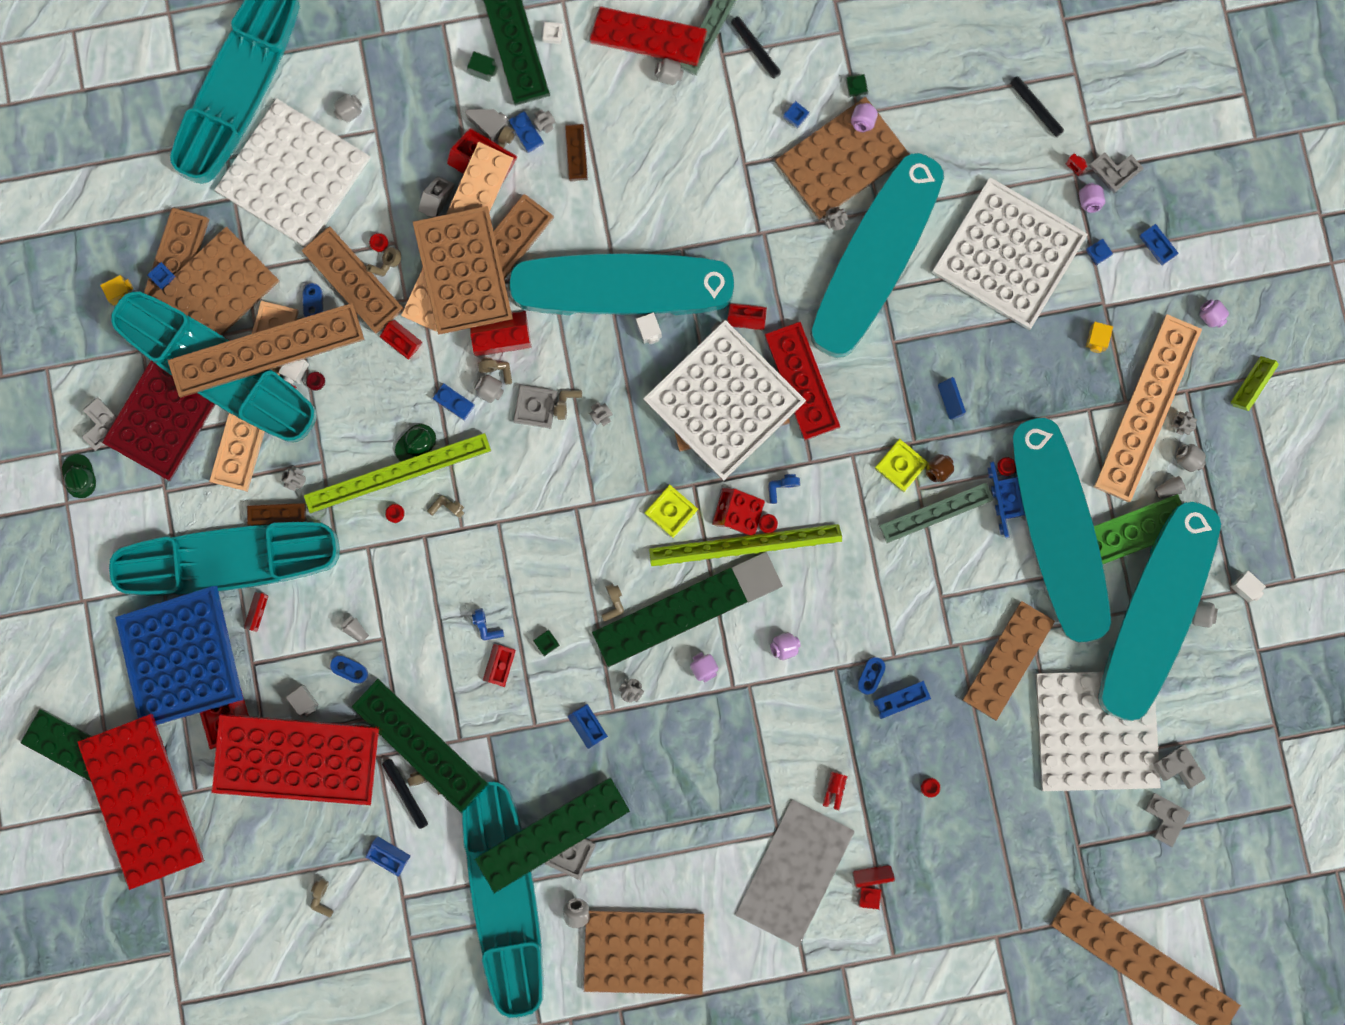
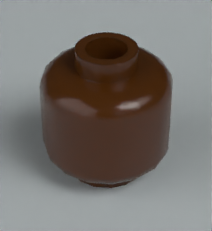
[926,454,954,483]

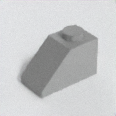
[465,109,508,142]
[418,176,454,217]

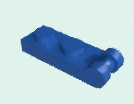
[873,681,931,719]

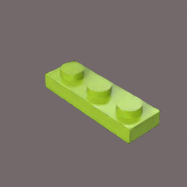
[1230,356,1279,411]

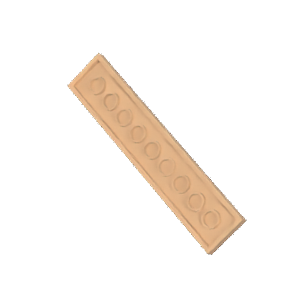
[401,142,514,332]
[209,301,299,492]
[1094,314,1202,502]

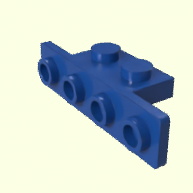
[987,462,1025,539]

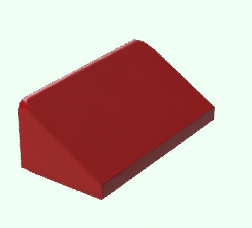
[727,303,767,330]
[380,320,423,360]
[244,592,269,632]
[483,644,516,687]
[852,865,895,888]

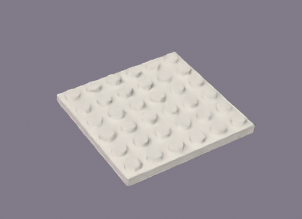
[215,99,370,247]
[932,177,1088,330]
[643,320,806,481]
[1036,672,1161,791]

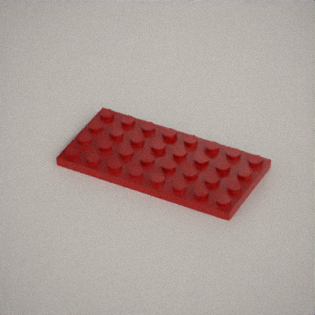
[78,714,205,890]
[212,714,379,806]

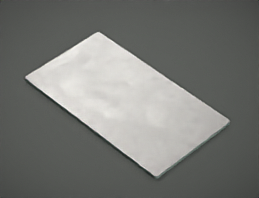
[736,800,855,947]

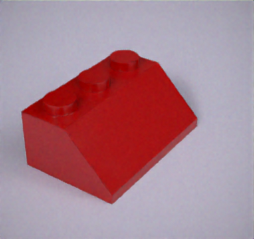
[447,128,518,182]
[470,311,532,357]
[200,693,249,749]

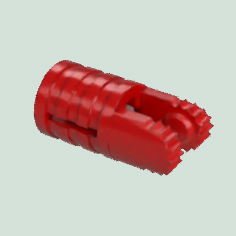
[823,772,848,810]

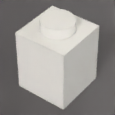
[636,312,662,344]
[279,359,309,385]
[1230,571,1266,602]

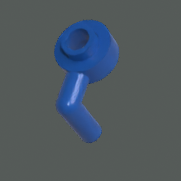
[768,474,801,504]
[472,608,504,641]

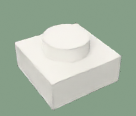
[542,22,563,44]

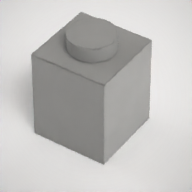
[286,686,319,717]

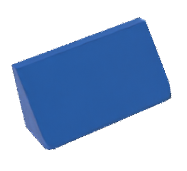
[938,377,966,420]
[568,704,608,749]
[365,837,410,877]

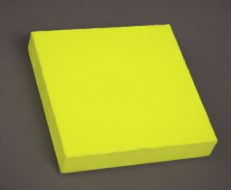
[875,438,928,492]
[645,484,698,538]

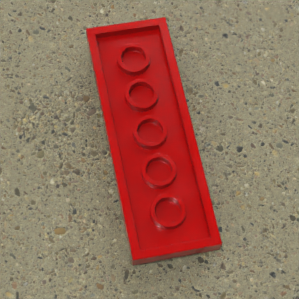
[590,6,707,66]
[765,322,840,441]

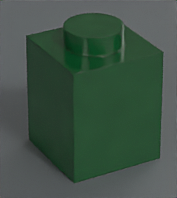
[467,51,498,82]

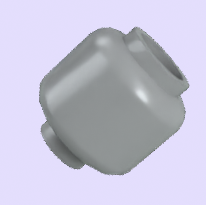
[655,58,684,85]
[334,94,362,122]
[474,375,504,403]
[1176,444,1206,472]
[1192,601,1218,628]
[563,899,589,928]

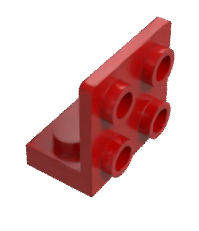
[712,488,765,536]

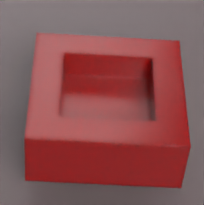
[1065,153,1088,176]
[859,887,881,910]

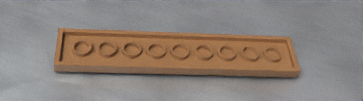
[168,303,365,398]
[1050,892,1241,1025]

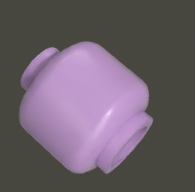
[851,103,878,132]
[1079,183,1105,213]
[1200,299,1229,328]
[770,632,801,660]
[690,652,719,683]

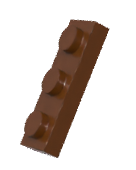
[565,124,588,182]
[247,503,306,525]

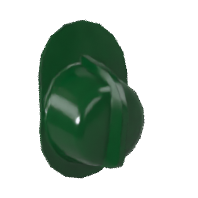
[395,424,436,462]
[62,454,96,499]

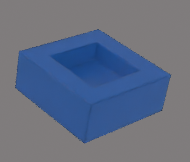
[783,101,810,129]
[1086,239,1113,266]
[147,262,175,289]

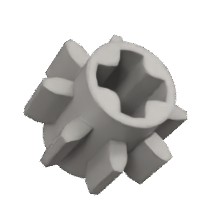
[532,109,555,134]
[823,207,849,231]
[589,402,613,426]
[1172,411,1197,435]
[282,466,306,491]
[618,679,644,703]

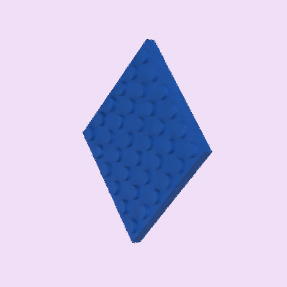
[115,586,244,725]

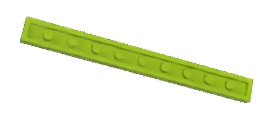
[304,433,491,514]
[649,524,842,566]

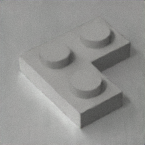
[1089,152,1144,193]
[82,397,117,451]
[1153,745,1206,789]
[1145,793,1190,847]

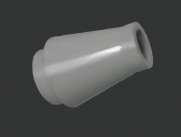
[1155,476,1186,499]
[340,616,369,644]

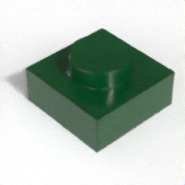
[846,74,868,97]
[533,630,560,657]

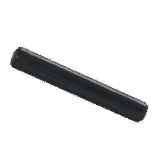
[731,16,781,78]
[1010,76,1064,137]
[382,759,428,829]

